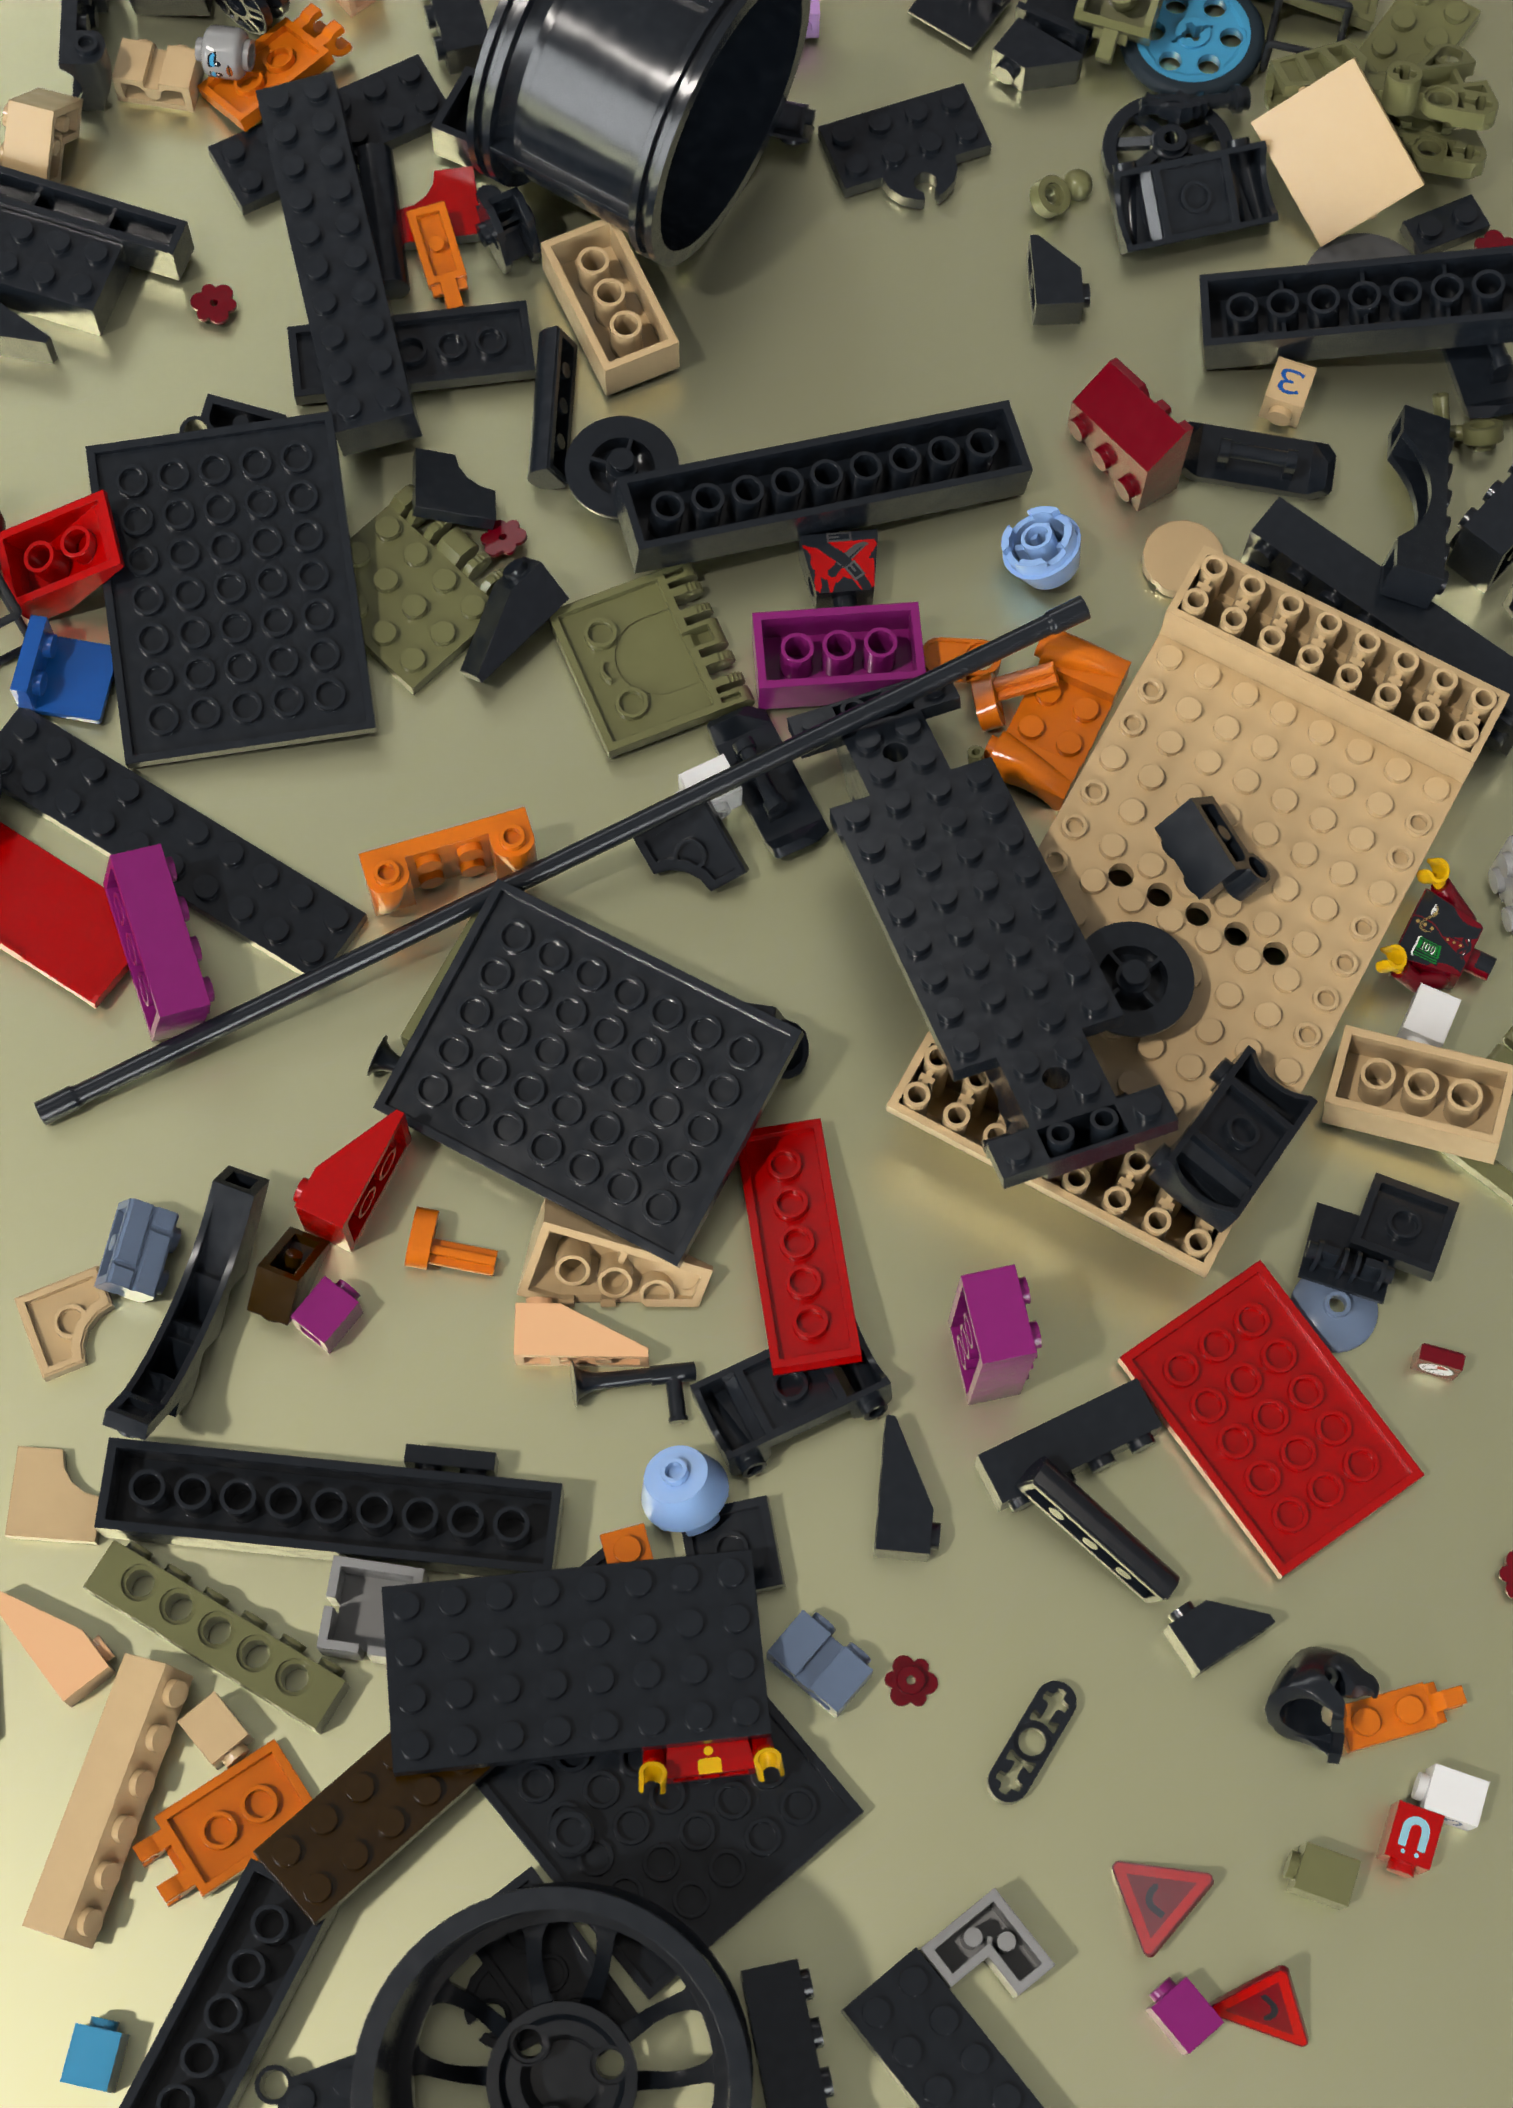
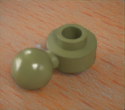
[1030,169,1093,218]

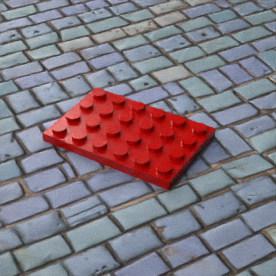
[1117,1260,1425,1580]

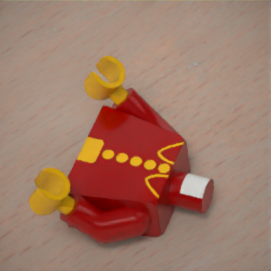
[638,1737,785,1794]

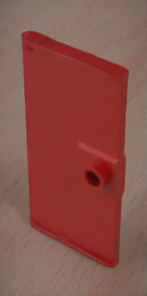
[0,822,129,1008]

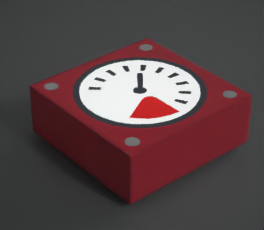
[1410,1343,1466,1381]

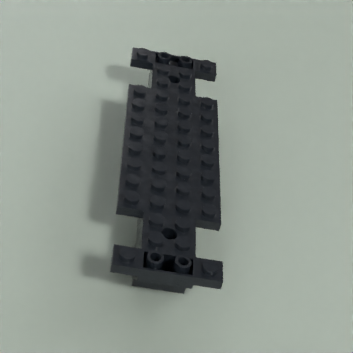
[787,677,1178,1189]

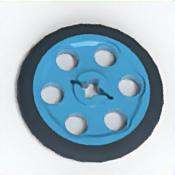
[1120,0,1265,94]

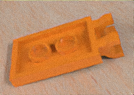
[197,3,353,132]
[132,1739,313,1907]

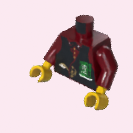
[1376,858,1497,993]

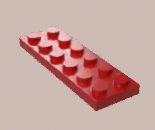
[739,1118,862,1376]

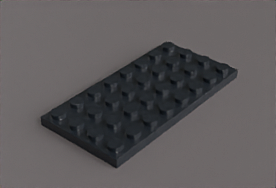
[381,1550,771,1777]

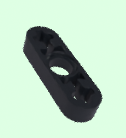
[986,1681,1077,1805]

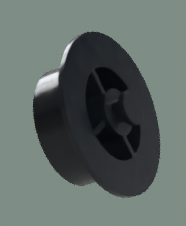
[565,416,679,520]
[1086,921,1194,1038]

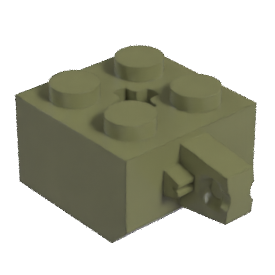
[1074,0,1163,65]

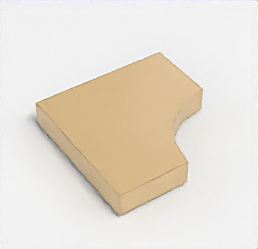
[14,1266,115,1382]
[5,1446,100,1545]

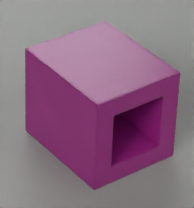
[290,1276,363,1354]
[1145,1976,1224,2056]

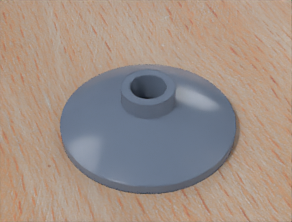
[1290,1279,1378,1353]

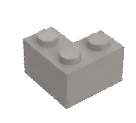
[919,1888,1055,1998]

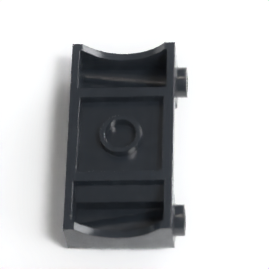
[59,0,112,111]
[1106,137,1279,255]
[1147,1045,1318,1233]
[690,1318,892,1478]

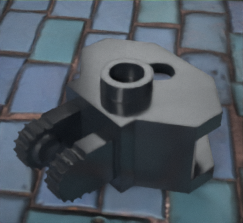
[475,184,541,275]

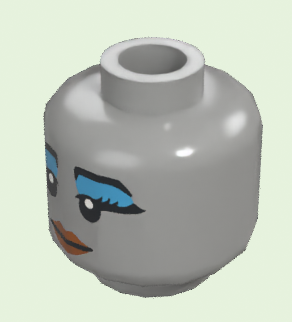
[195,24,256,80]

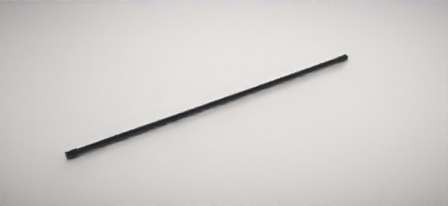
[34,595,1091,1125]

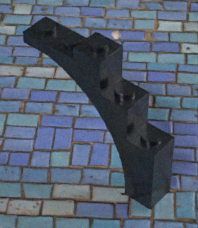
[102,1165,270,1441]

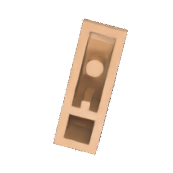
[514,1296,649,1367]
[0,1591,117,1707]

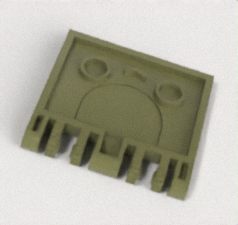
[351,484,504,695]
[548,562,755,759]

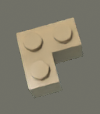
[0,88,83,183]

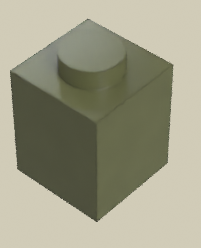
[1283,1842,1361,1910]

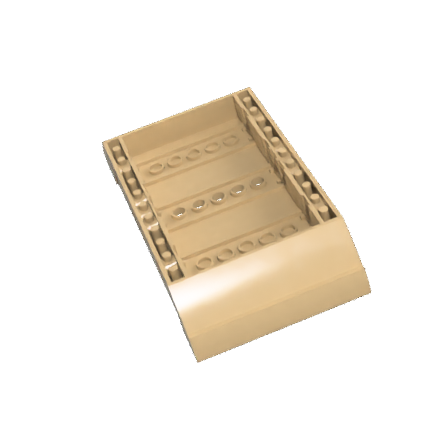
[886,545,1510,1278]

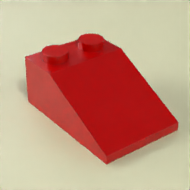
[0,490,125,620]
[293,1109,412,1252]

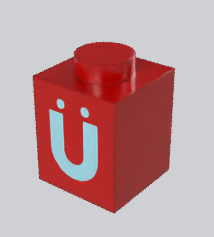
[1376,1800,1445,1878]

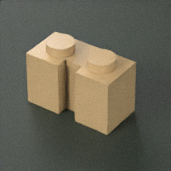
[112,38,204,112]

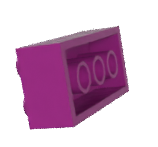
[752,602,926,709]
[103,843,215,1042]
[948,1264,1042,1405]

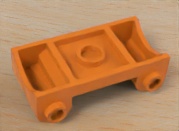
[984,631,1131,812]
[358,807,537,916]

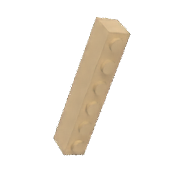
[22,1653,194,1949]

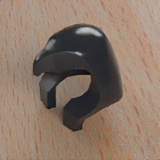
[1265,1647,1380,1764]

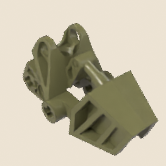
[1264,39,1499,179]

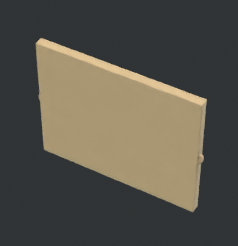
[1251,57,1425,247]

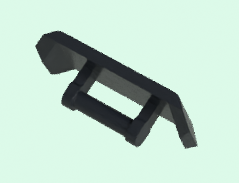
[1441,343,1513,418]
[1181,421,1336,500]
[707,706,829,858]

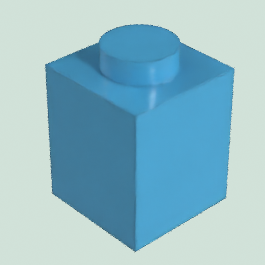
[60,2016,130,2093]

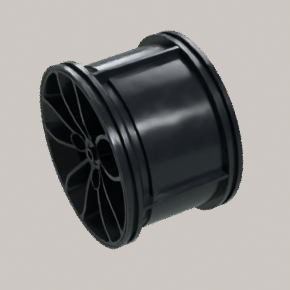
[466,0,811,267]
[350,1881,753,2108]

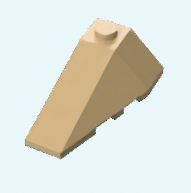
[517,1198,713,1307]

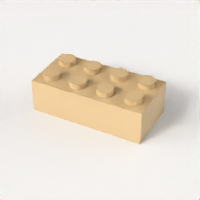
[540,219,680,396]
[1322,1025,1513,1165]

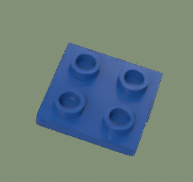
[10,615,114,724]

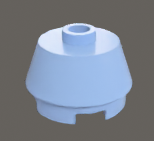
[1001,506,1081,590]
[641,1445,729,1536]

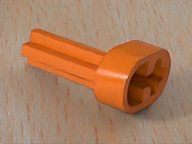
[971,661,1059,732]
[405,1206,498,1276]

